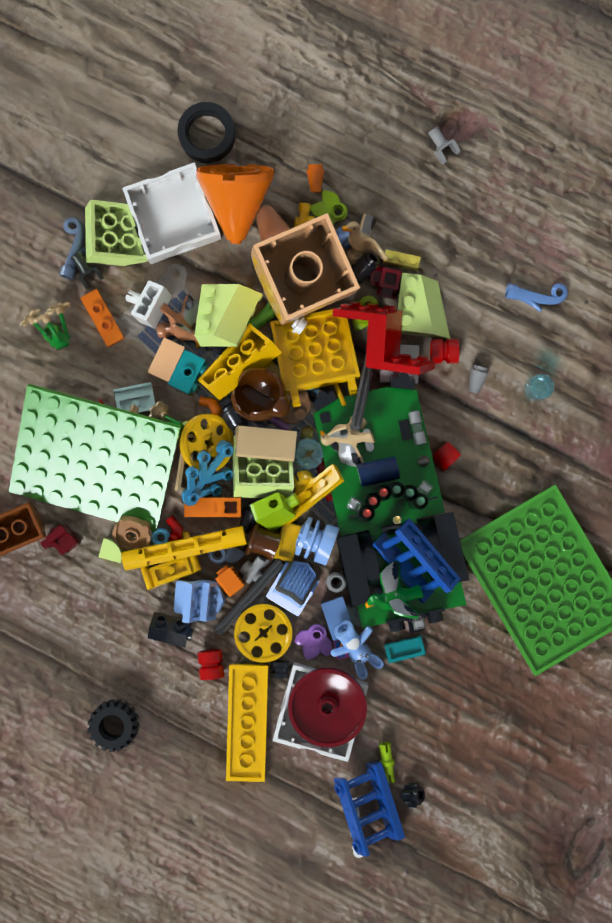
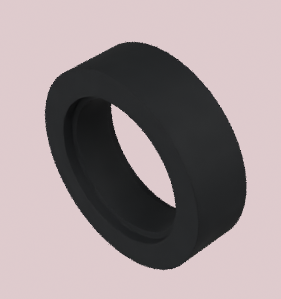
[177,102,236,163]

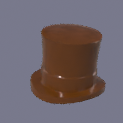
[244,523,282,560]

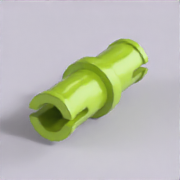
[379,742,395,784]

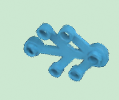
[182,440,234,506]

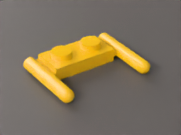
[140,532,202,590]

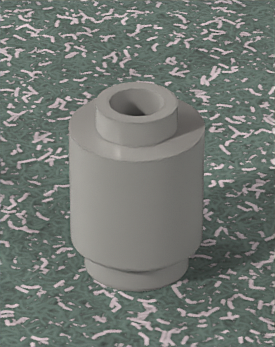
[326,572,346,592]

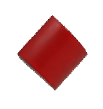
[432,442,461,472]

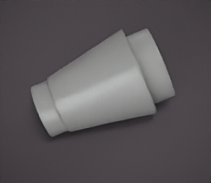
[468,364,488,394]

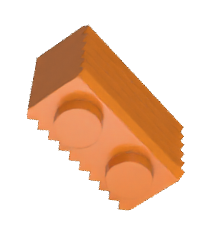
[216,565,246,597]

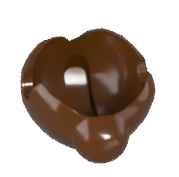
[231,367,291,421]

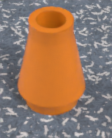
[306,164,325,193]

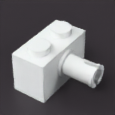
[126,280,172,329]

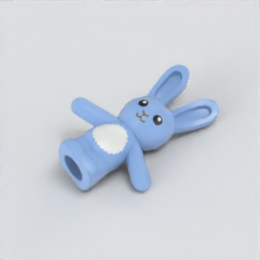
[331,620,384,680]

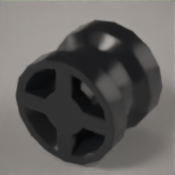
[270,660,290,679]

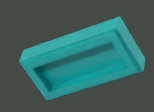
[384,635,426,663]

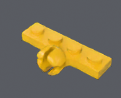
[284,464,344,526]

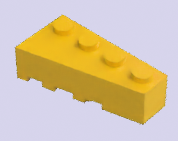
[198,324,282,400]

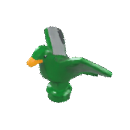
[365,561,423,619]

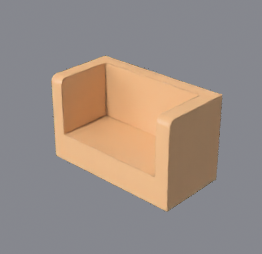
[148,338,186,383]

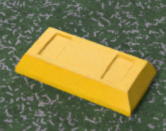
[274,523,302,562]

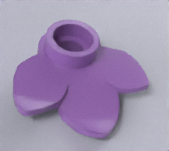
[295,624,332,660]

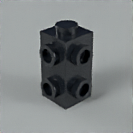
[148,612,194,648]

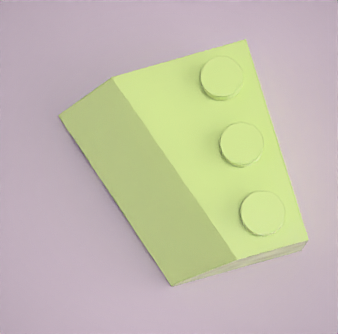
[396,273,450,339]
[233,436,294,498]

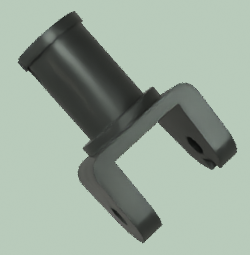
[71,251,104,290]

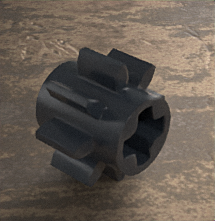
[401,782,425,808]

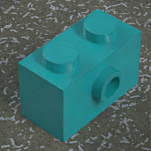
[168,350,208,396]

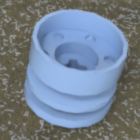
[295,517,339,566]

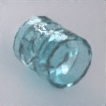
[524,374,554,401]

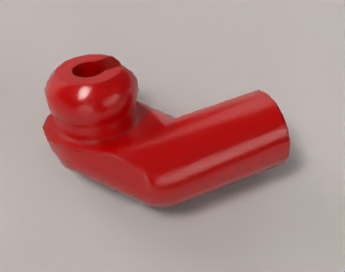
[166,515,183,542]

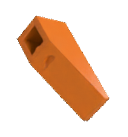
[184,498,242,517]

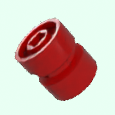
[430,339,459,364]
[197,649,225,680]

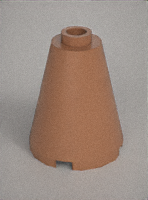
[256,205,291,242]

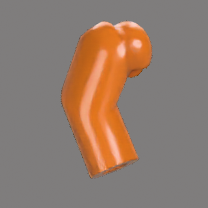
[198,396,222,417]

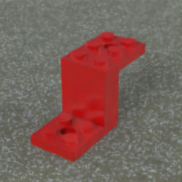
[333,301,435,375]

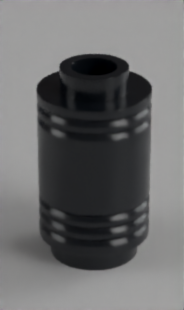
[351,252,379,285]

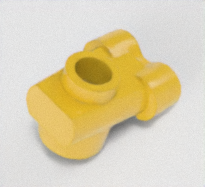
[294,203,315,227]

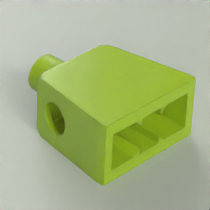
[250,492,300,531]

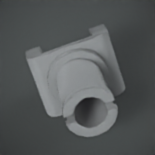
[428,126,460,165]

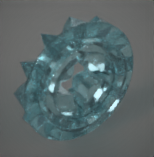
[295,438,324,469]

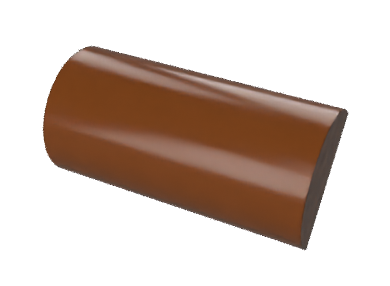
[0,502,46,556]

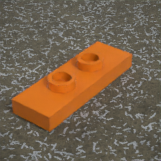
[80,288,125,348]

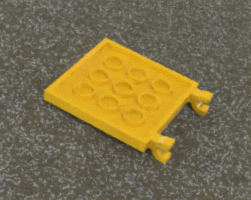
[270,309,360,407]

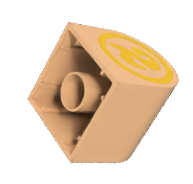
[251,213,360,325]

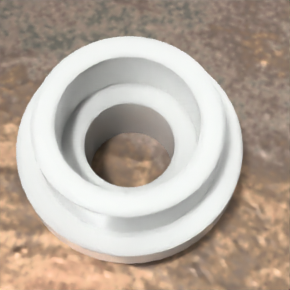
[291,316,308,334]

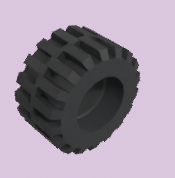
[87,699,140,752]

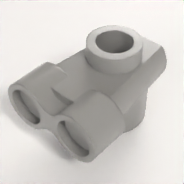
[239,555,269,584]

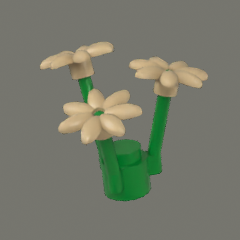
[20,302,72,351]

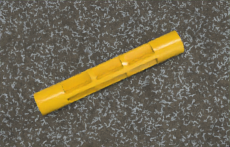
[121,526,247,571]

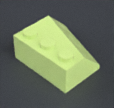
[85,200,148,266]
[194,284,263,347]

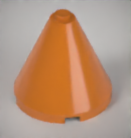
[196,164,274,244]

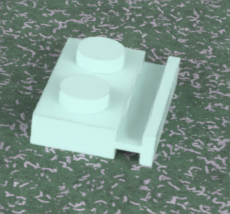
[113,382,156,414]

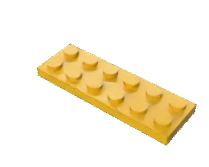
[226,664,268,782]

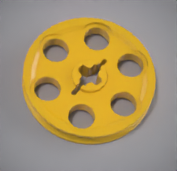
[180,414,234,471]
[234,604,292,663]

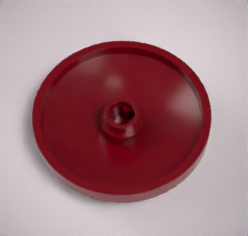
[288,668,367,747]

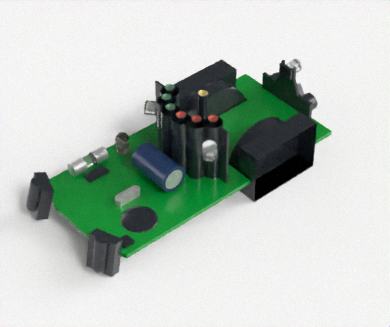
[309,372,469,633]

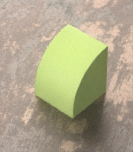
[99,538,124,563]

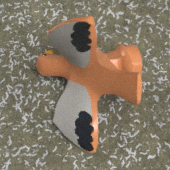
[157,295,200,348]

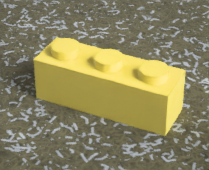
[383,249,421,271]

